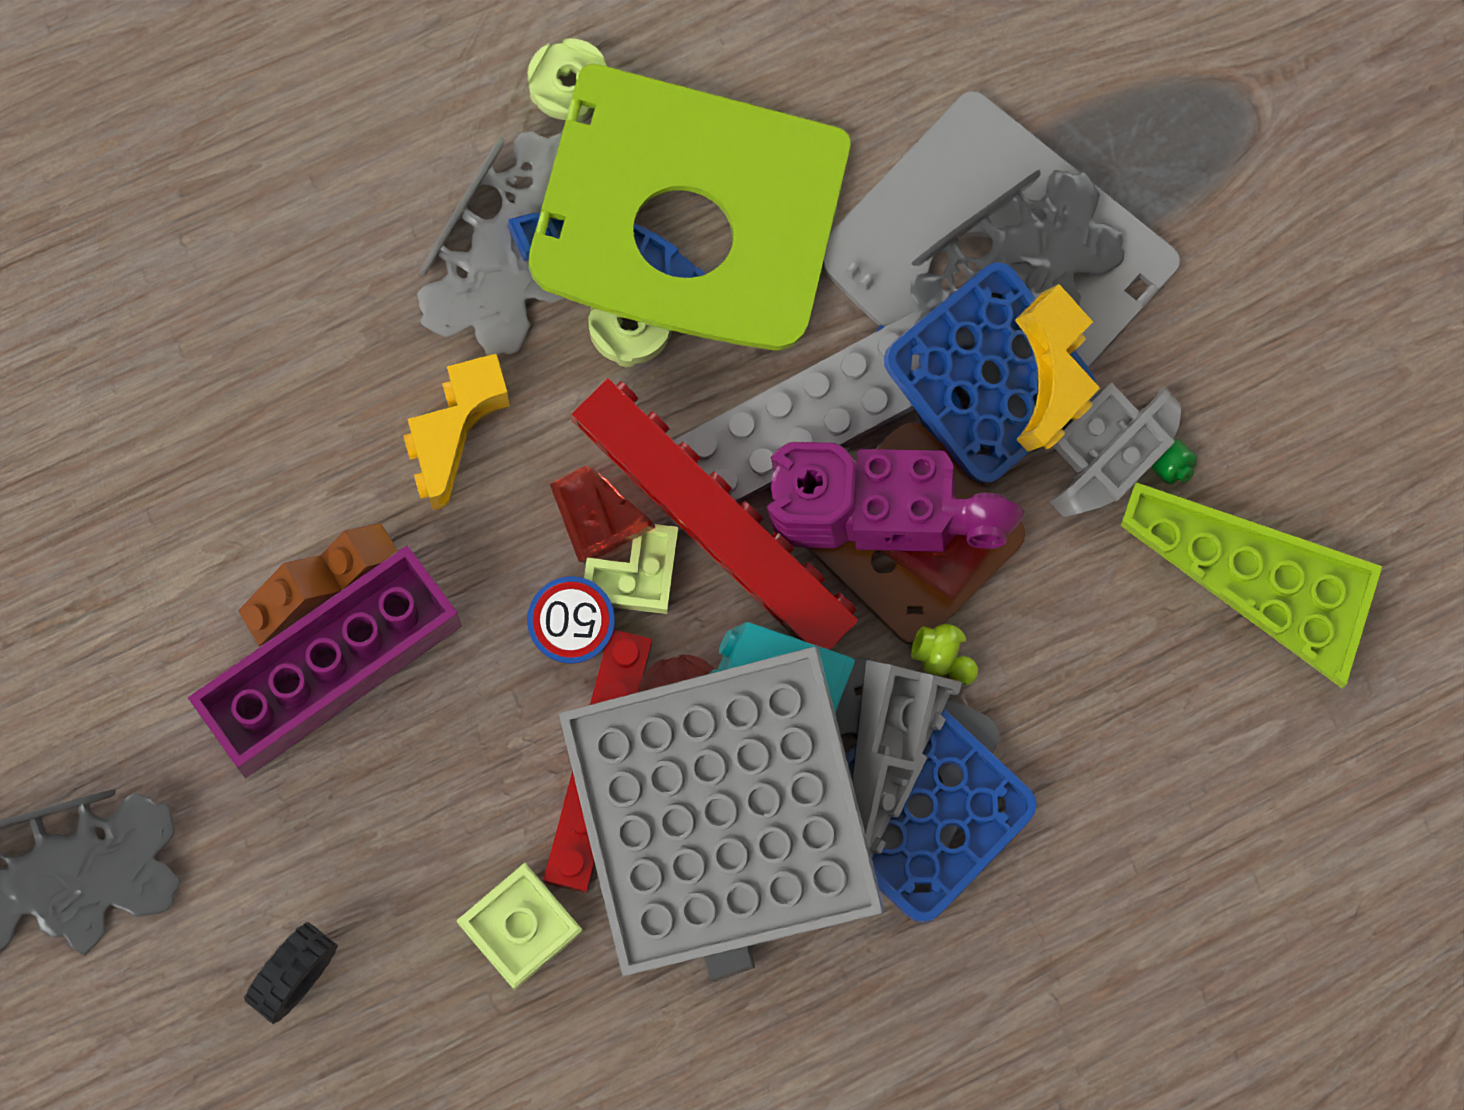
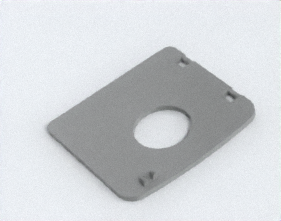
[823,91,1180,418]

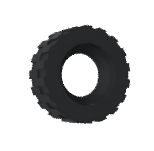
[244,922,338,1024]

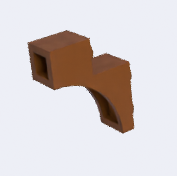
[238,523,398,646]

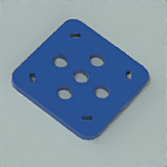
[884,262,1096,484]
[846,709,1037,923]

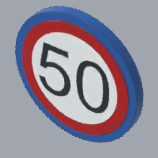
[527,576,615,664]

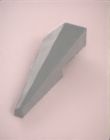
[852,660,962,858]

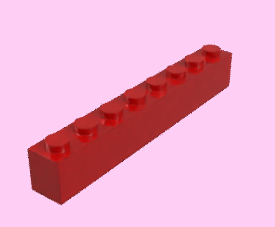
[571,378,859,650]

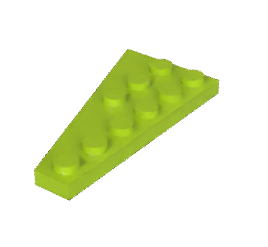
[1120,482,1383,689]

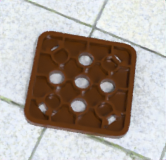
[806,422,1025,645]

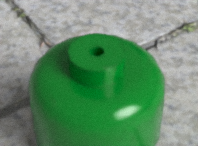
[1151,439,1197,484]

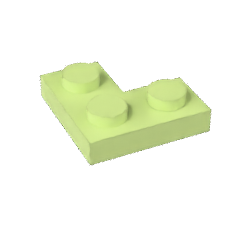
[584,522,678,614]

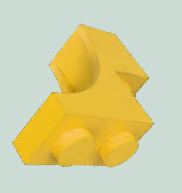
[1015,284,1100,452]

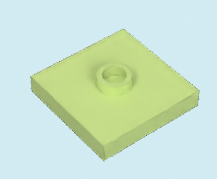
[456,863,583,991]

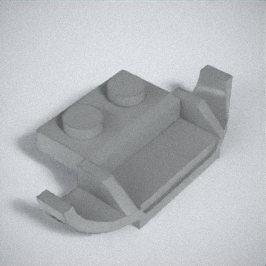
[1050,382,1181,517]

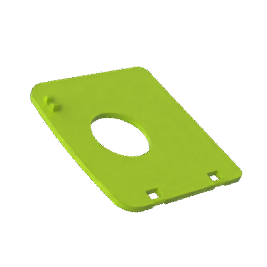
[528,64,851,351]

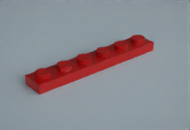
[543,630,652,894]

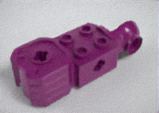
[767,442,1024,552]

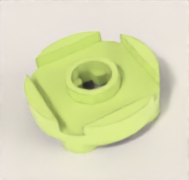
[528,38,607,122]
[588,307,672,367]

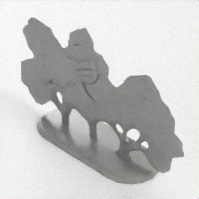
[417,132,564,355]

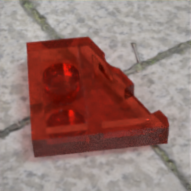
[550,466,656,563]

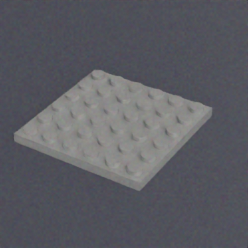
[559,647,885,976]

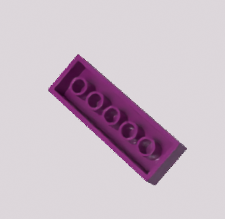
[187,545,462,779]

